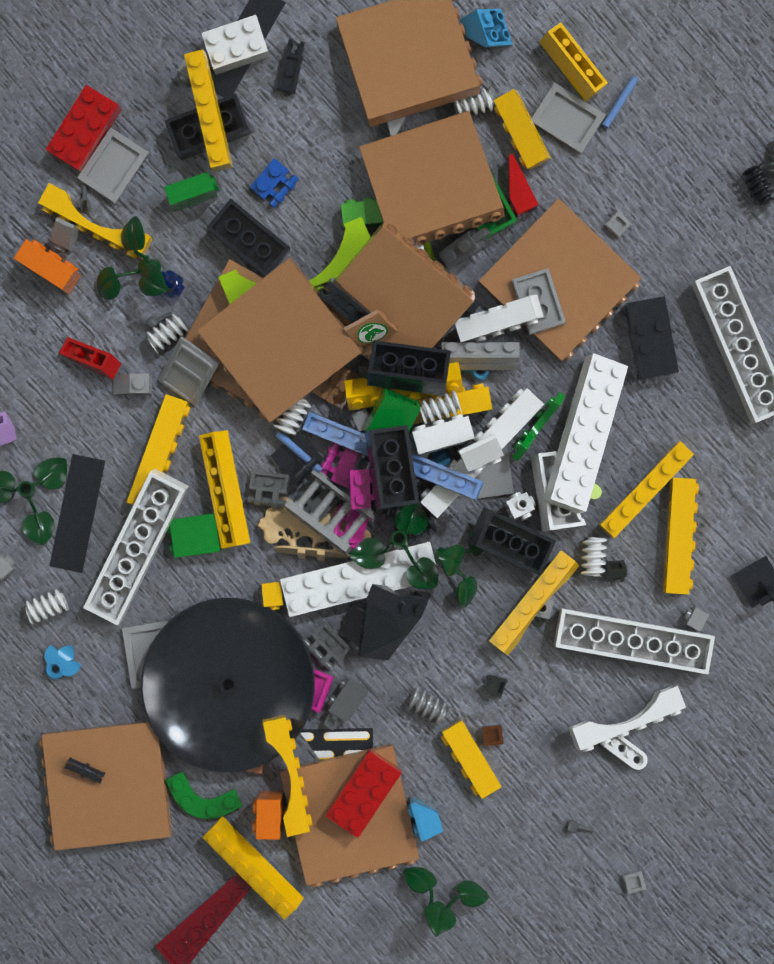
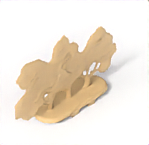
[258,496,371,561]

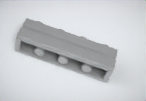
[442,342,520,370]

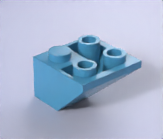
[461,9,513,47]
[407,797,443,842]

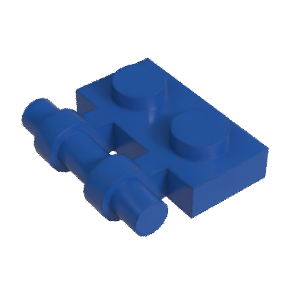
[250,158,299,208]

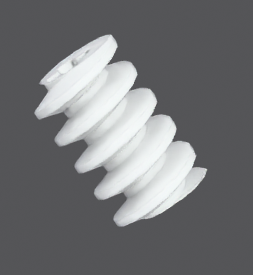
[453,87,494,115]
[146,314,189,354]
[420,391,462,425]
[273,398,311,435]
[581,537,607,576]
[25,589,69,625]

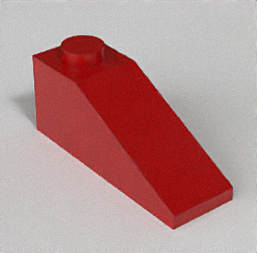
[508,153,539,218]
[59,337,122,380]

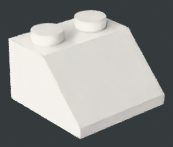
[458,434,504,474]

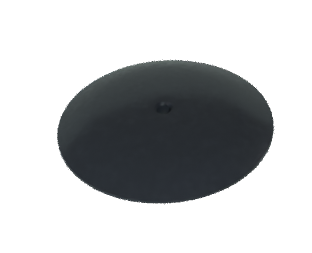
[141,598,315,772]

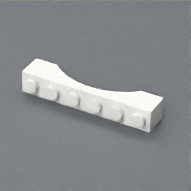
[568,685,686,752]

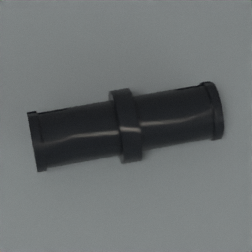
[65,757,106,784]

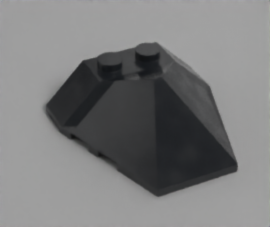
[358,584,431,660]

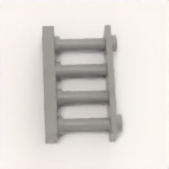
[285,469,375,556]

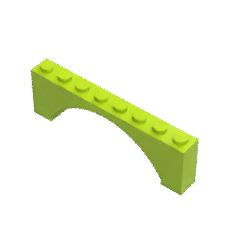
[218,217,370,304]

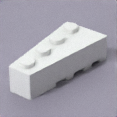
[455,295,544,342]
[531,451,586,532]

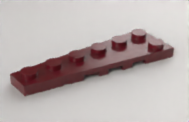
[155,873,252,964]

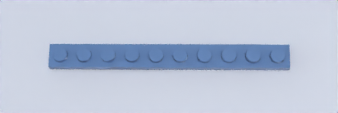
[302,412,484,501]

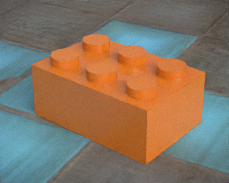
[14,239,82,294]
[253,791,284,840]

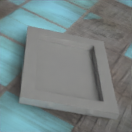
[531,82,606,154]
[77,128,149,204]
[158,336,220,406]
[122,621,168,689]

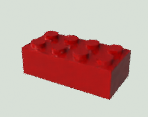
[45,85,122,173]
[326,748,402,838]

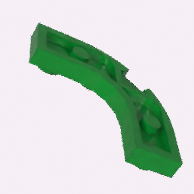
[512,392,566,462]
[165,771,243,819]

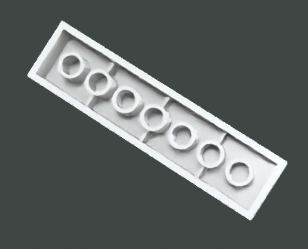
[691,266,774,424]
[543,353,628,514]
[420,388,544,518]
[83,468,189,626]
[280,541,436,617]
[553,608,715,674]

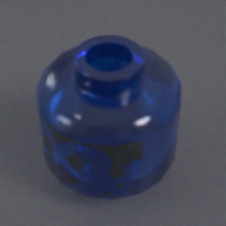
[162,270,185,298]

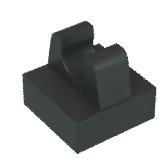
[605,560,627,583]
[482,675,508,697]

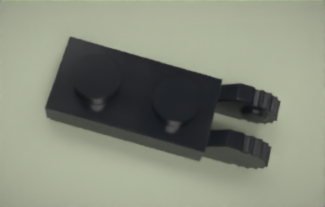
[276,39,305,95]

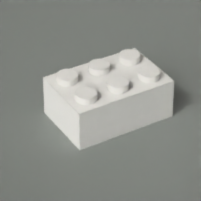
[201,15,270,74]
[409,414,475,456]

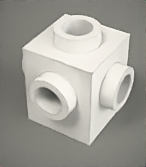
[504,492,536,521]

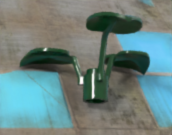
[97,216,169,300]
[0,458,67,545]
[350,501,439,589]
[435,528,484,609]
[403,867,489,937]

